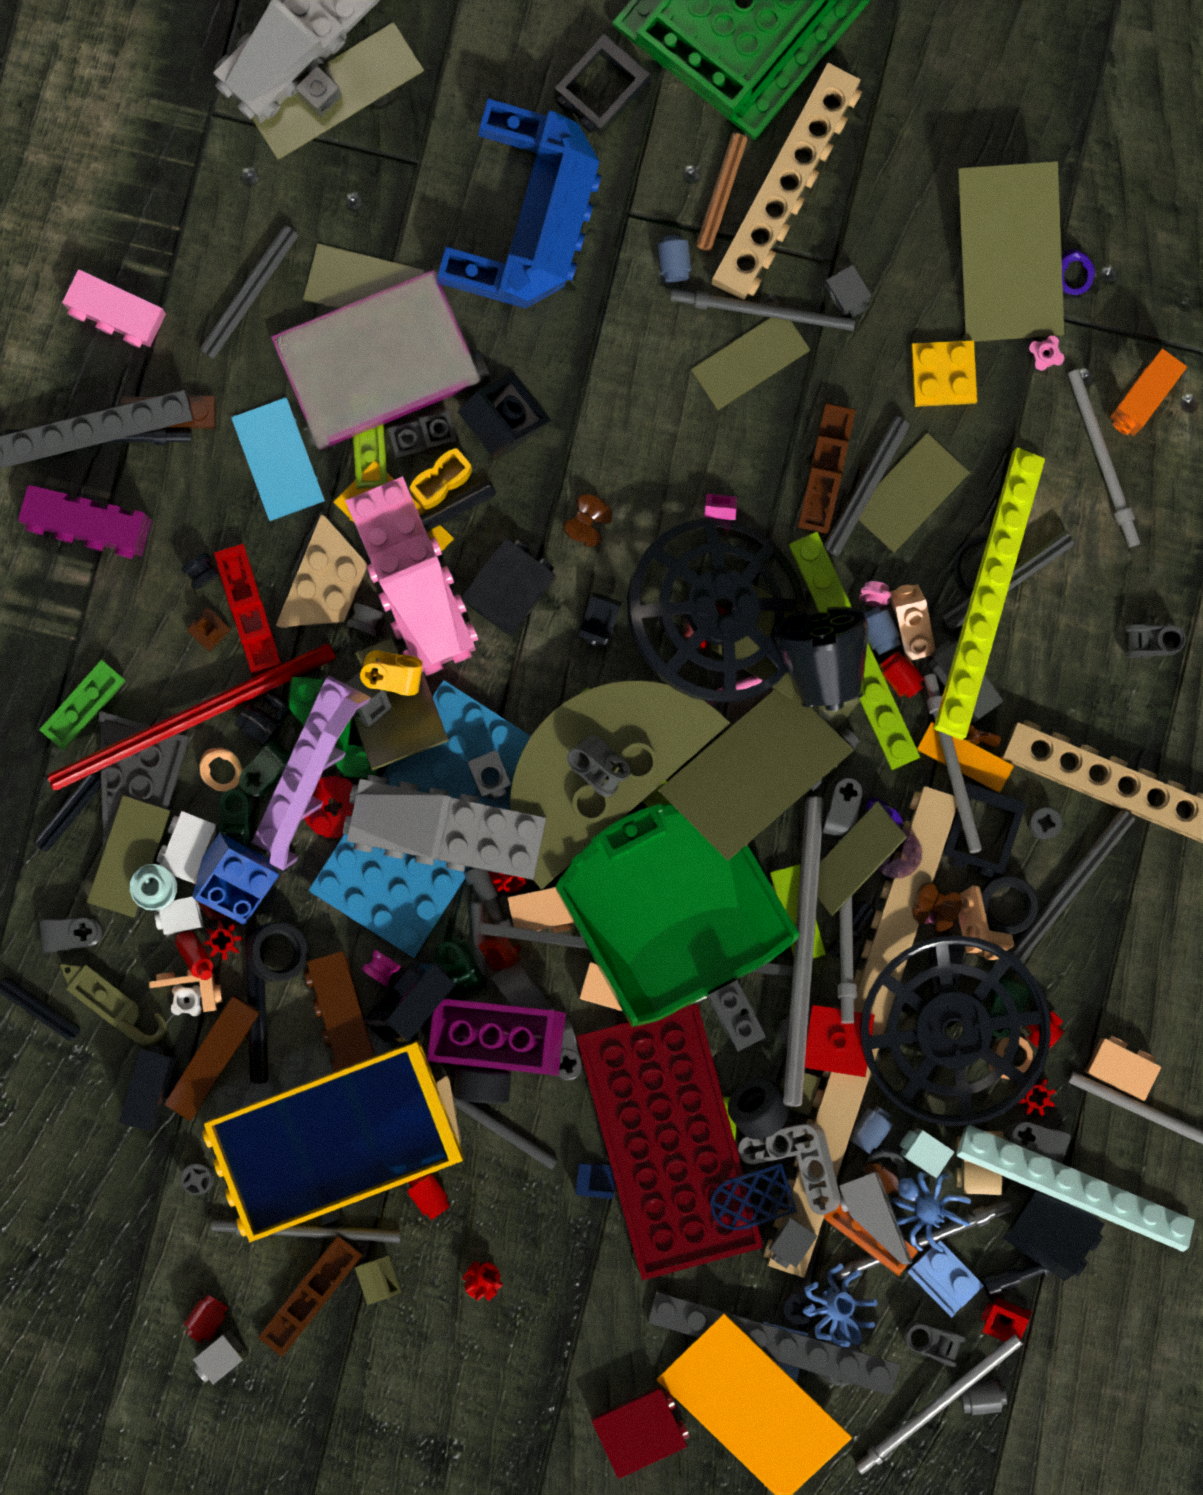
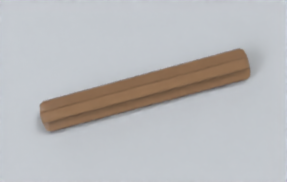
[696,133,747,251]

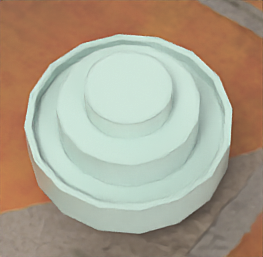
[130,864,177,911]

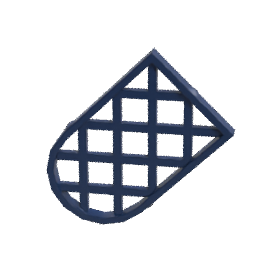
[711,1164,797,1230]

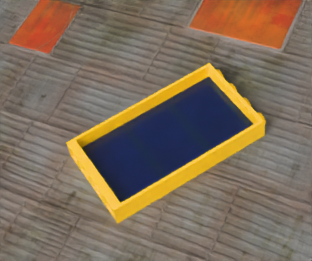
[202,1039,465,1243]

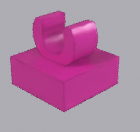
[704,494,737,530]

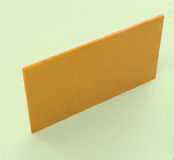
[656,1313,852,1495]

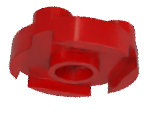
[304,776,354,839]

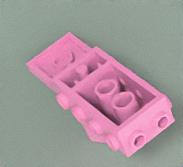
[345,476,479,675]

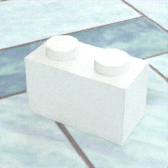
[156,811,219,884]

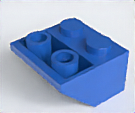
[192,833,279,925]

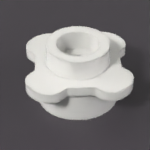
[171,984,202,1016]

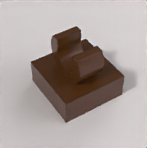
[187,608,231,652]

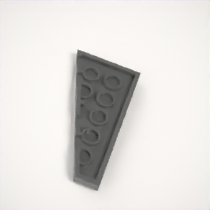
[99,711,190,917]

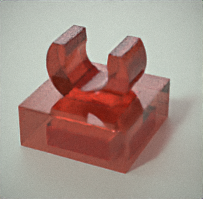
[478,936,521,971]

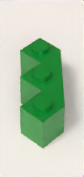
[289,677,380,780]

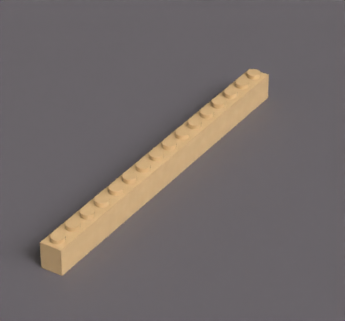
[763,786,957,1278]

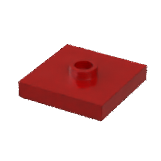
[805,1005,875,1077]

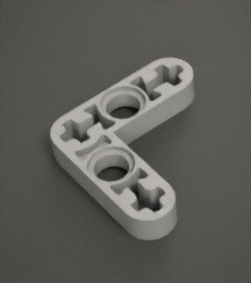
[738,1122,840,1215]

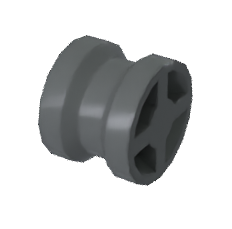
[346,603,384,637]
[1028,808,1062,840]
[180,1163,214,1195]

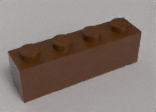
[304,951,380,1083]

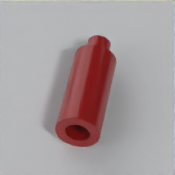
[175,930,213,980]

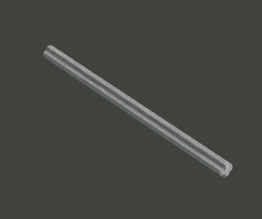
[783,796,824,1107]

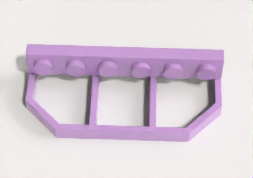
[252,676,371,870]

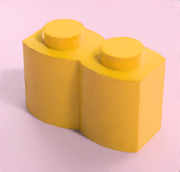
[409,448,472,510]

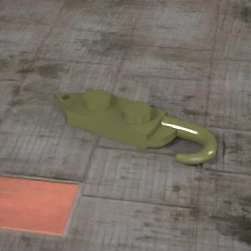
[60,964,166,1047]

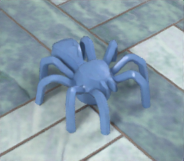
[892,1172,971,1252]
[802,1263,878,1347]

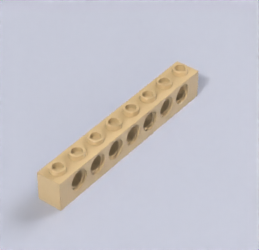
[711,63,862,300]
[1001,720,1203,843]

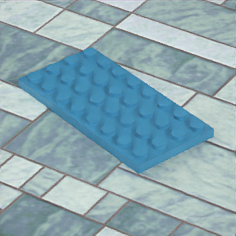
[308,680,531,958]

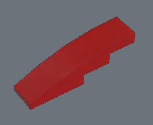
[214,544,282,677]

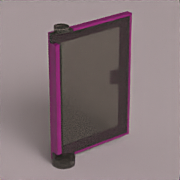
[271,270,490,450]

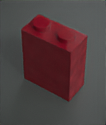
[591,1386,690,1479]

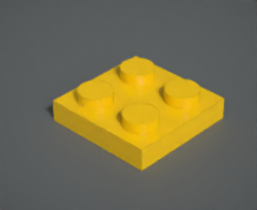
[911,340,977,407]

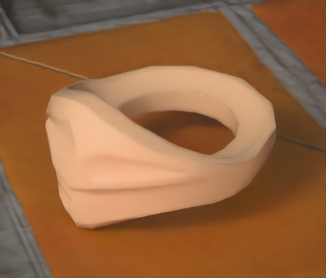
[199,748,243,792]
[989,1035,1033,1079]

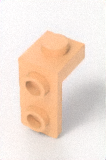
[889,584,935,661]
[958,885,1015,960]
[149,970,223,1012]

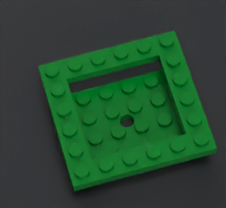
[612,0,871,140]

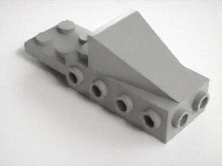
[213,0,380,124]
[343,775,547,880]

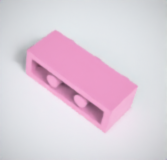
[62,269,166,348]

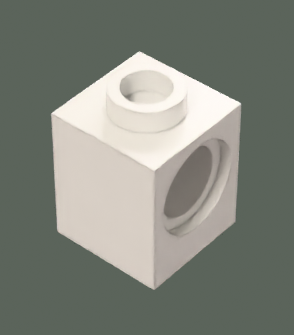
[154,897,204,935]

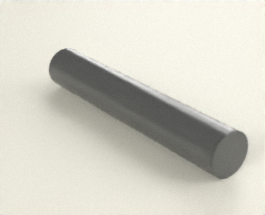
[470,902,487,976]

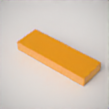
[917,722,1014,793]

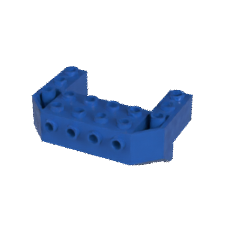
[436,99,602,309]

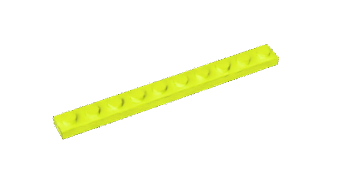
[933,447,1045,740]

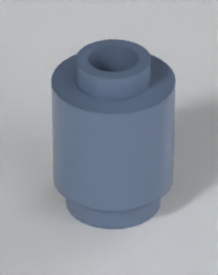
[657,235,691,282]
[864,607,901,655]
[849,1105,893,1154]

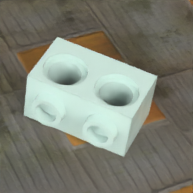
[899,1128,954,1178]

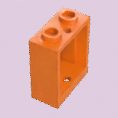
[1109,348,1187,436]

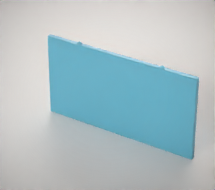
[231,397,325,521]

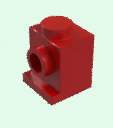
[981,1298,1033,1342]

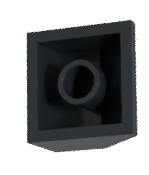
[458,372,551,460]

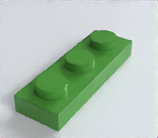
[39,659,126,751]

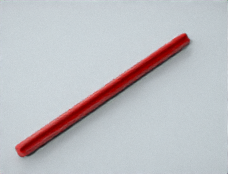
[47,644,335,790]

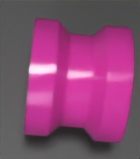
[361,949,401,987]

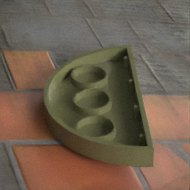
[510,681,730,890]

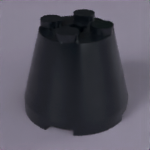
[774,607,869,711]

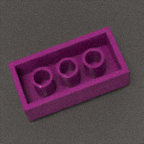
[427,999,566,1076]

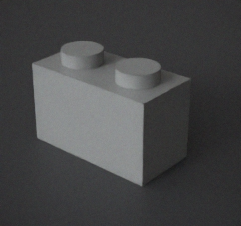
[193,1330,249,1384]

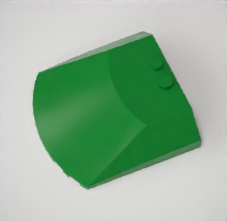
[556,804,799,1027]

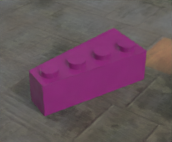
[18,485,152,559]

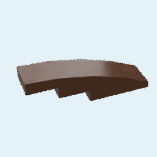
[798,402,856,534]
[164,994,261,1122]
[258,1236,362,1357]

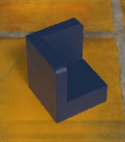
[576,1162,615,1199]

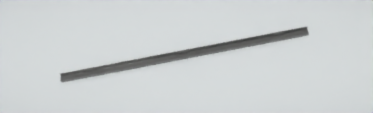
[479,923,793,977]

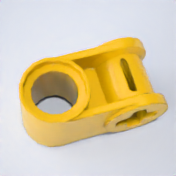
[360,650,423,696]

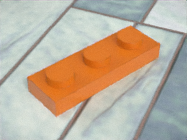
[823,1204,918,1276]

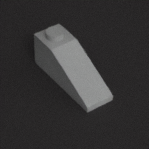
[839,1172,913,1265]

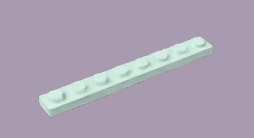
[956,1125,1195,1252]

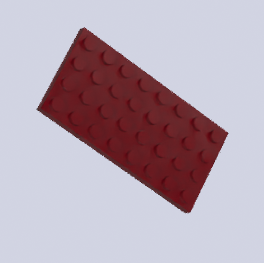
[576,1004,764,1281]

